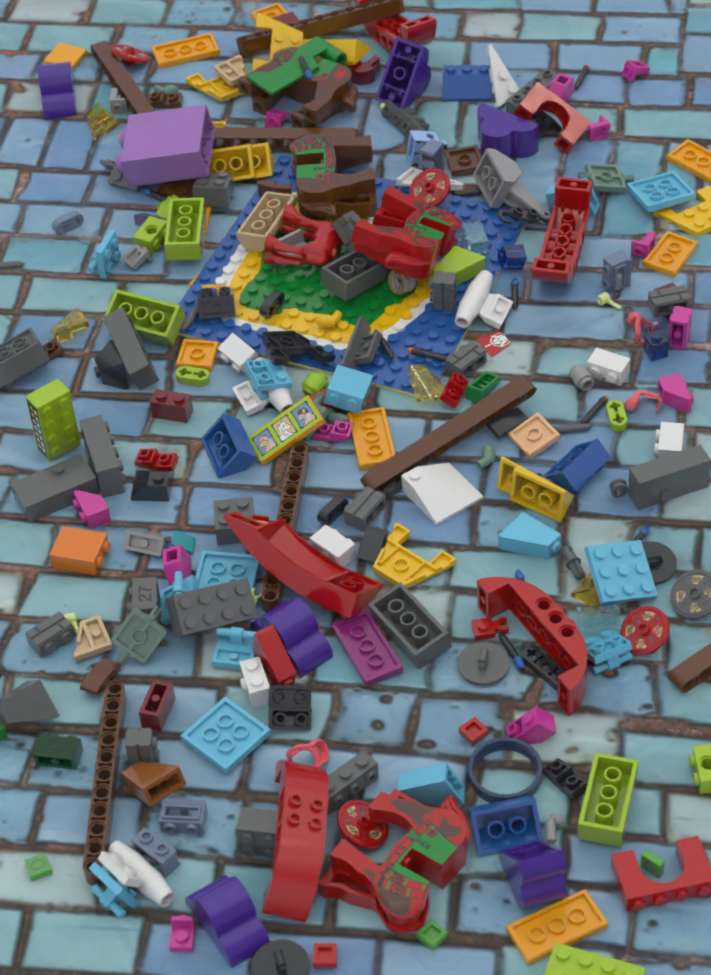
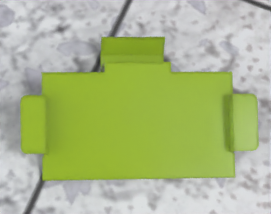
[156,194,179,219]

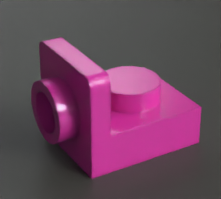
[621,60,650,82]
[265,109,290,127]
[588,115,611,142]
[631,231,656,258]
[169,915,196,952]

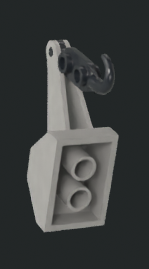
[473,148,551,225]

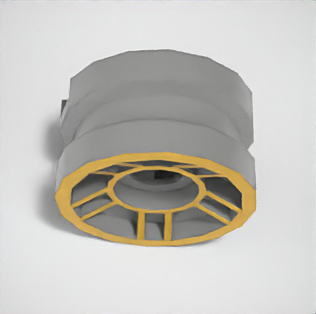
[388,270,416,295]

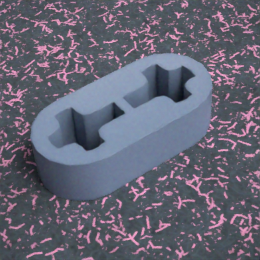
[52,210,84,235]

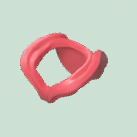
[627,312,656,344]
[624,390,662,412]
[286,739,329,768]

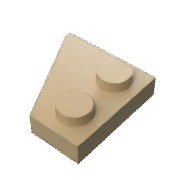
[213,55,244,87]
[74,615,113,661]

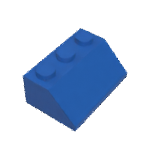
[442,65,492,101]
[201,413,258,478]
[543,439,610,493]
[467,795,543,856]

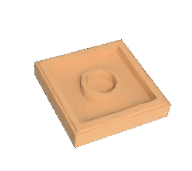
[508,412,561,460]

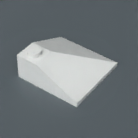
[401,463,484,526]

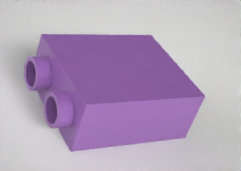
[115,105,215,186]

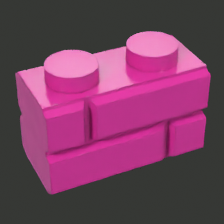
[668,306,693,350]

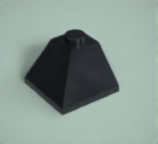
[93,340,129,390]
[131,470,174,502]

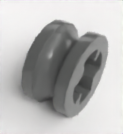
[609,478,629,497]

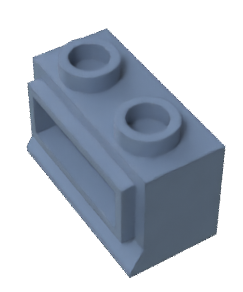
[418,139,444,171]
[602,250,632,293]
[159,798,208,835]
[131,827,181,878]

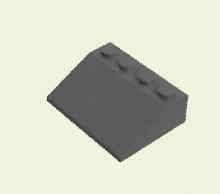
[0,327,50,388]

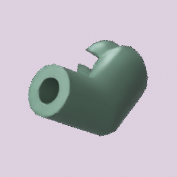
[154,85,178,95]
[327,407,349,425]
[476,444,495,470]

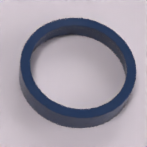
[468,737,542,803]

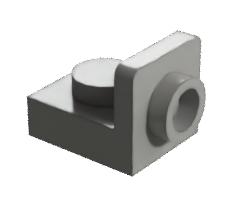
[109,88,128,113]
[122,244,153,270]

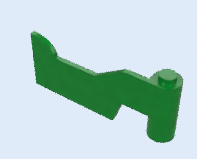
[247,36,347,96]

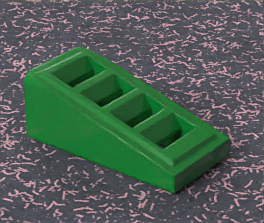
[465,371,501,403]

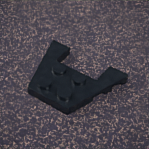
[261,330,336,365]

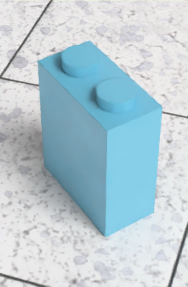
[324,365,373,414]

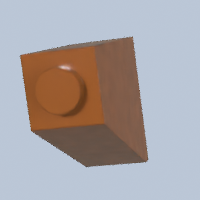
[120,761,186,807]

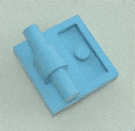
[88,229,121,279]
[244,359,293,400]
[161,571,198,626]
[211,627,256,670]
[584,630,633,674]
[89,862,140,918]

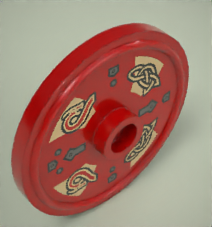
[111,44,150,67]
[410,168,451,206]
[620,606,670,655]
[337,800,388,849]

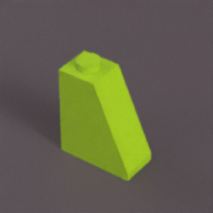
[433,246,486,286]

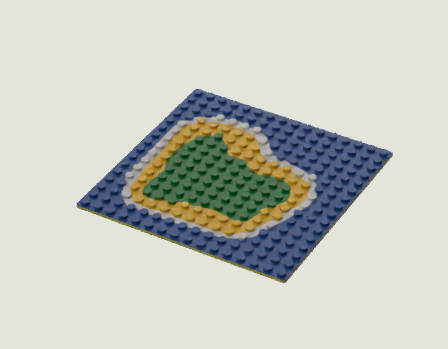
[178,156,528,400]

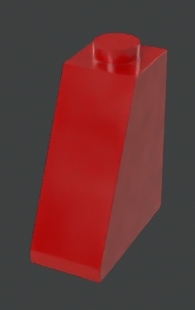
[252,624,297,685]

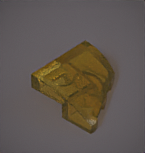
[86,102,121,140]
[50,308,89,343]
[407,364,445,402]

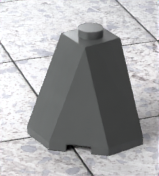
[0,679,60,724]

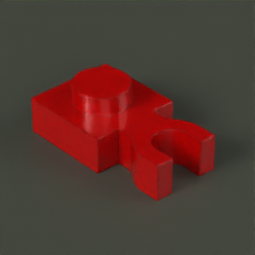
[471,617,509,641]

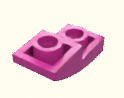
[312,420,354,442]

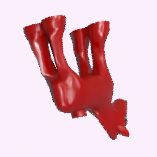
[264,204,344,267]

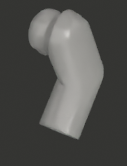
[545,814,563,843]

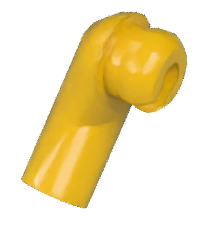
[316,310,342,328]

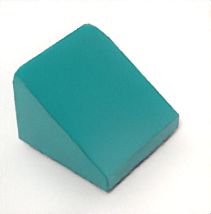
[172,531,195,554]

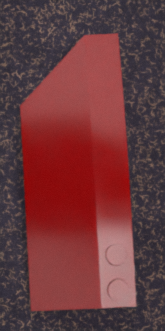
[223,512,383,618]

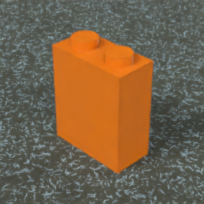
[49,526,111,575]

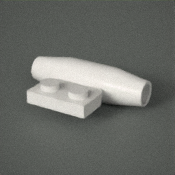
[455,270,513,329]
[232,357,293,416]
[98,841,175,907]

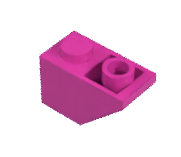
[549,73,574,102]
[657,373,694,413]
[72,490,111,530]
[163,544,192,586]
[506,706,556,744]

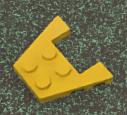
[252,13,303,72]
[186,57,247,102]
[653,185,711,238]
[373,523,457,589]

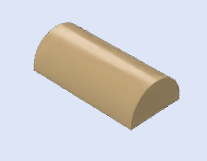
[236,191,297,252]

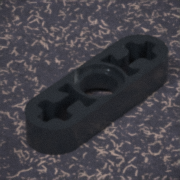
[522,646,567,690]

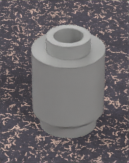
[569,364,594,391]

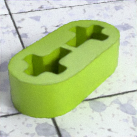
[176,366,210,386]
[606,400,627,432]

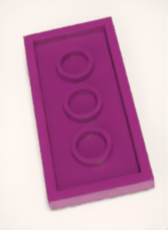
[331,609,404,687]

